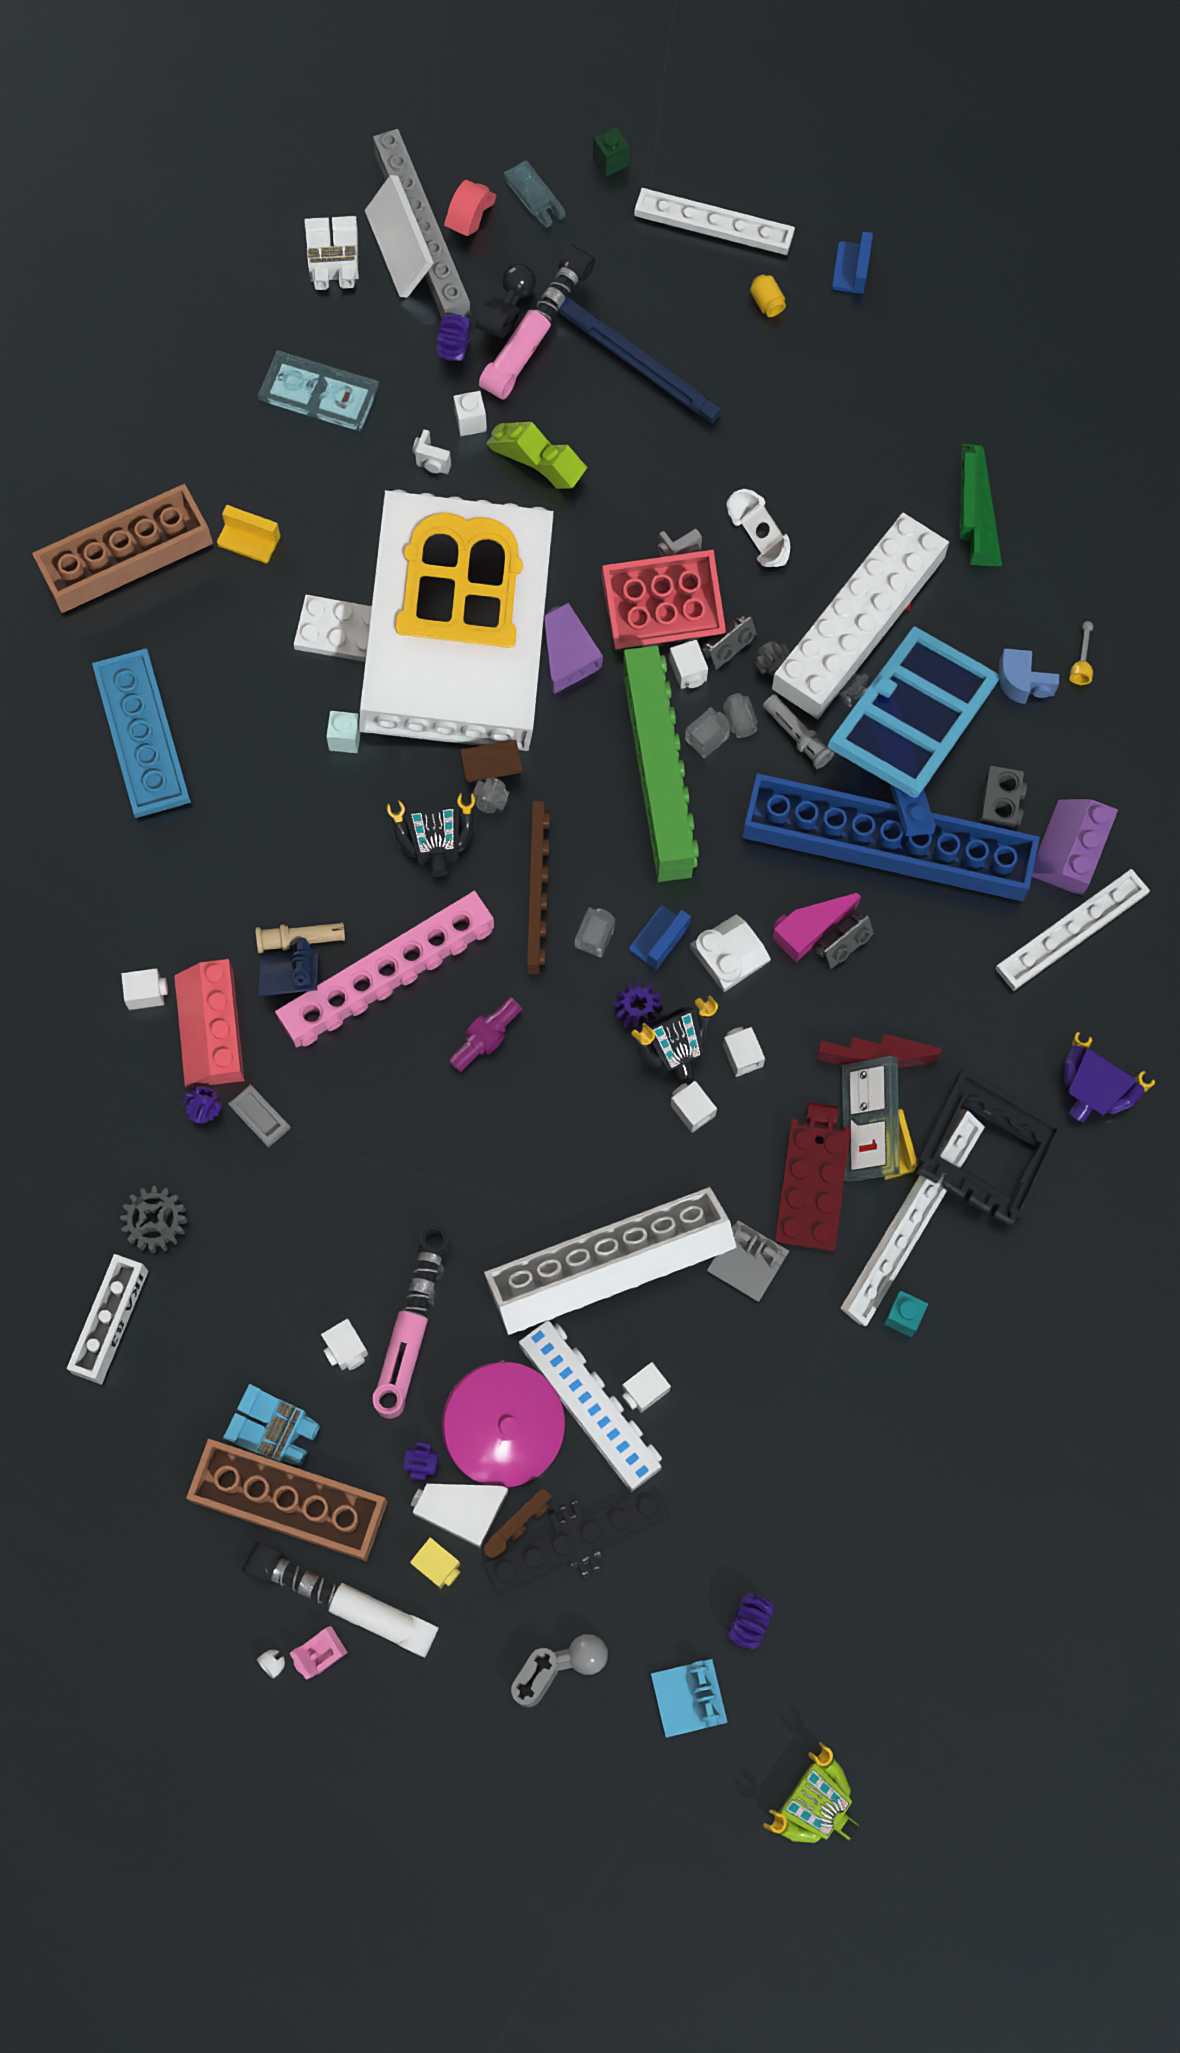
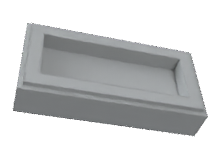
[228,1084,290,1148]

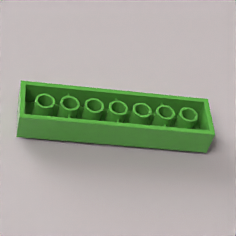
[623,646,699,882]

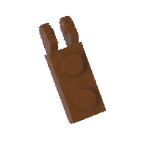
[482,1489,552,1558]

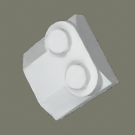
[689,914,771,993]

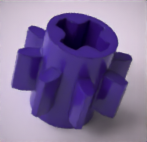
[182,1086,222,1123]
[404,1442,438,1482]

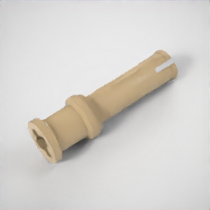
[256,922,345,953]

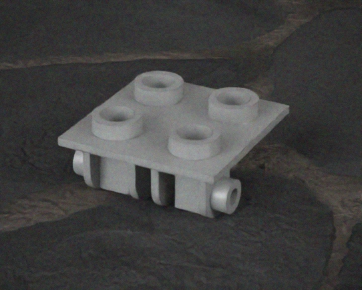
[707,1220,789,1302]

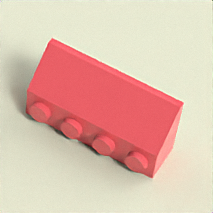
[175,959,245,1088]

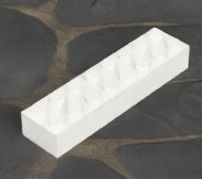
[772,513,949,719]
[484,1187,737,1335]

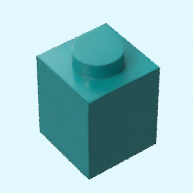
[884,1291,928,1337]

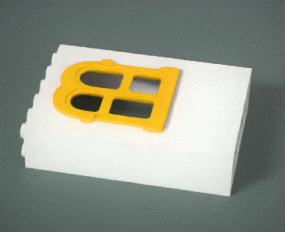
[359,490,554,751]

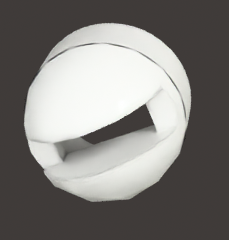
[257,1650,285,1678]

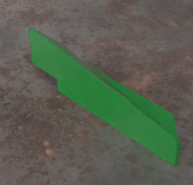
[960,444,1002,567]

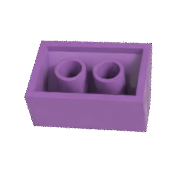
[1032,799,1118,896]

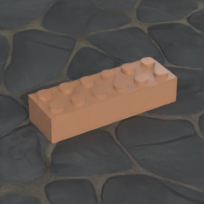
[32,483,213,613]
[186,1439,388,1562]

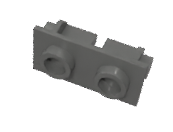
[701,616,757,670]
[815,913,874,969]

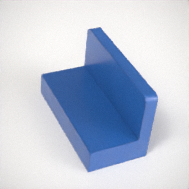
[832,231,873,294]
[629,906,691,970]

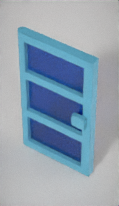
[827,626,1000,798]

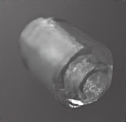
[723,693,758,738]

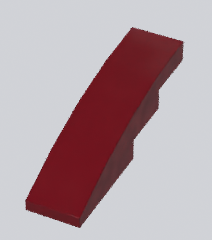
[816,1034,942,1068]

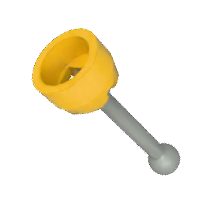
[1069,621,1093,685]

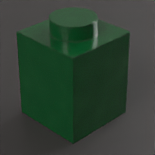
[593,127,629,177]

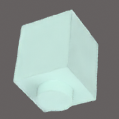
[327,711,361,753]

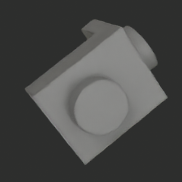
[657,529,702,557]

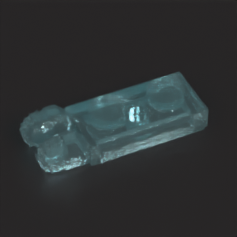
[504,160,566,227]

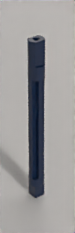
[556,295,721,424]

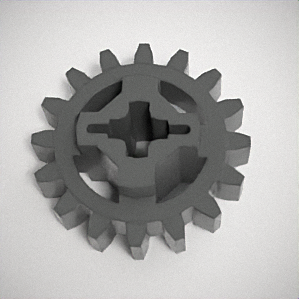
[120,1186,187,1253]

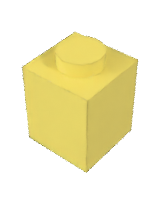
[410,1538,460,1589]

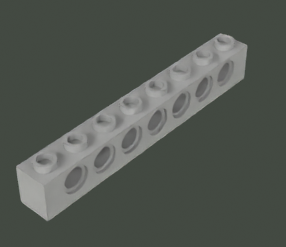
[373,129,471,320]

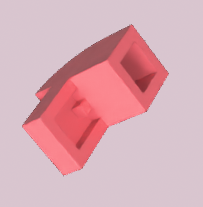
[444,180,497,236]

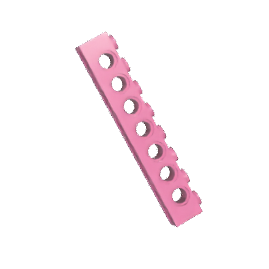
[275,891,494,1048]

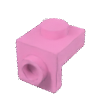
[290,1626,348,1679]

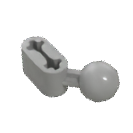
[511,1634,608,1707]

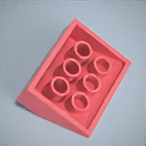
[601,550,726,650]

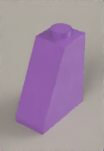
[544,603,603,694]

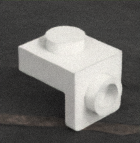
[413,429,451,475]

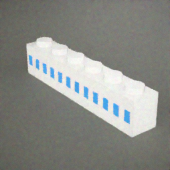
[519,1320,662,1493]

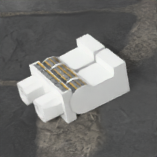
[305,216,359,290]

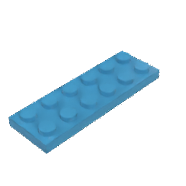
[92,648,191,818]

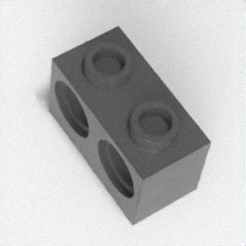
[979,766,1027,831]

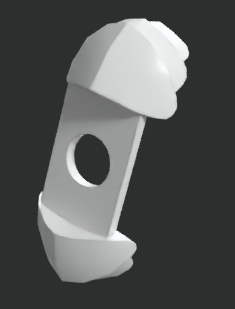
[726,489,791,567]

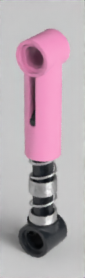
[479,244,596,400]
[373,1223,450,1419]

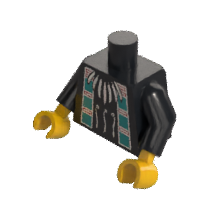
[386,793,476,877]
[631,996,718,1081]

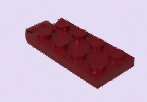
[775,1102,851,1252]

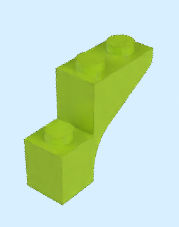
[486,422,587,489]

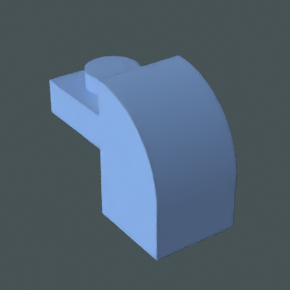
[999,649,1059,704]

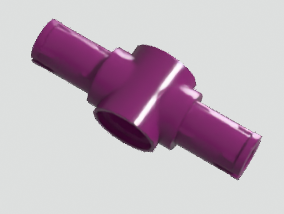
[449,997,522,1072]

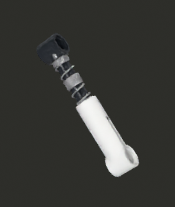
[242,1541,439,1658]

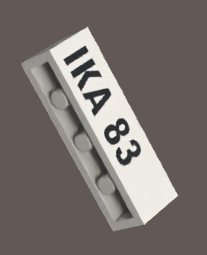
[67,1254,148,1385]

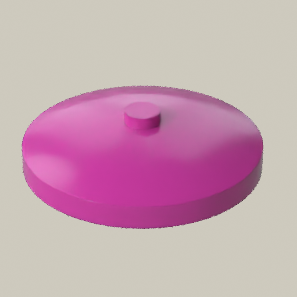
[442,1362,565,1488]

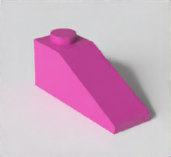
[772,893,861,962]

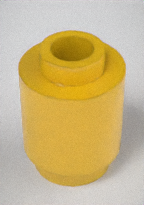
[750,275,786,317]

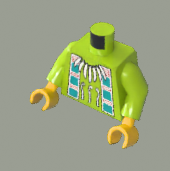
[763,1742,860,1843]

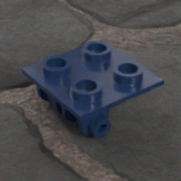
[258,938,319,996]

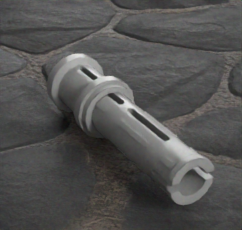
[763,694,835,769]

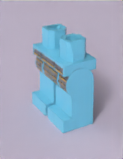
[223,1384,320,1467]

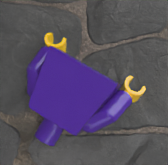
[1064,1032,1155,1123]

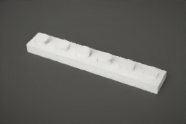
[634,188,795,255]
[996,869,1150,991]

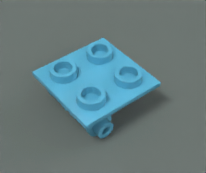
[651,1659,728,1737]

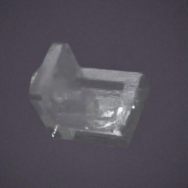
[836,672,869,708]

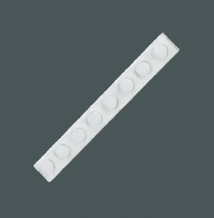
[840,1109,985,1326]

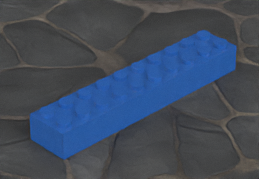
[742,773,1040,901]

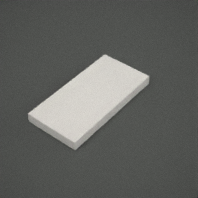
[365,175,434,298]

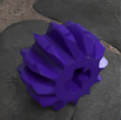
[436,314,470,361]
[613,981,663,1030]
[728,1592,774,1650]

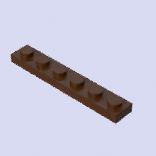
[527,801,550,974]

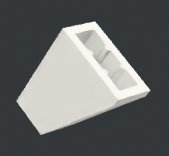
[411,1484,508,1548]

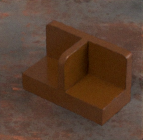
[460,740,522,786]

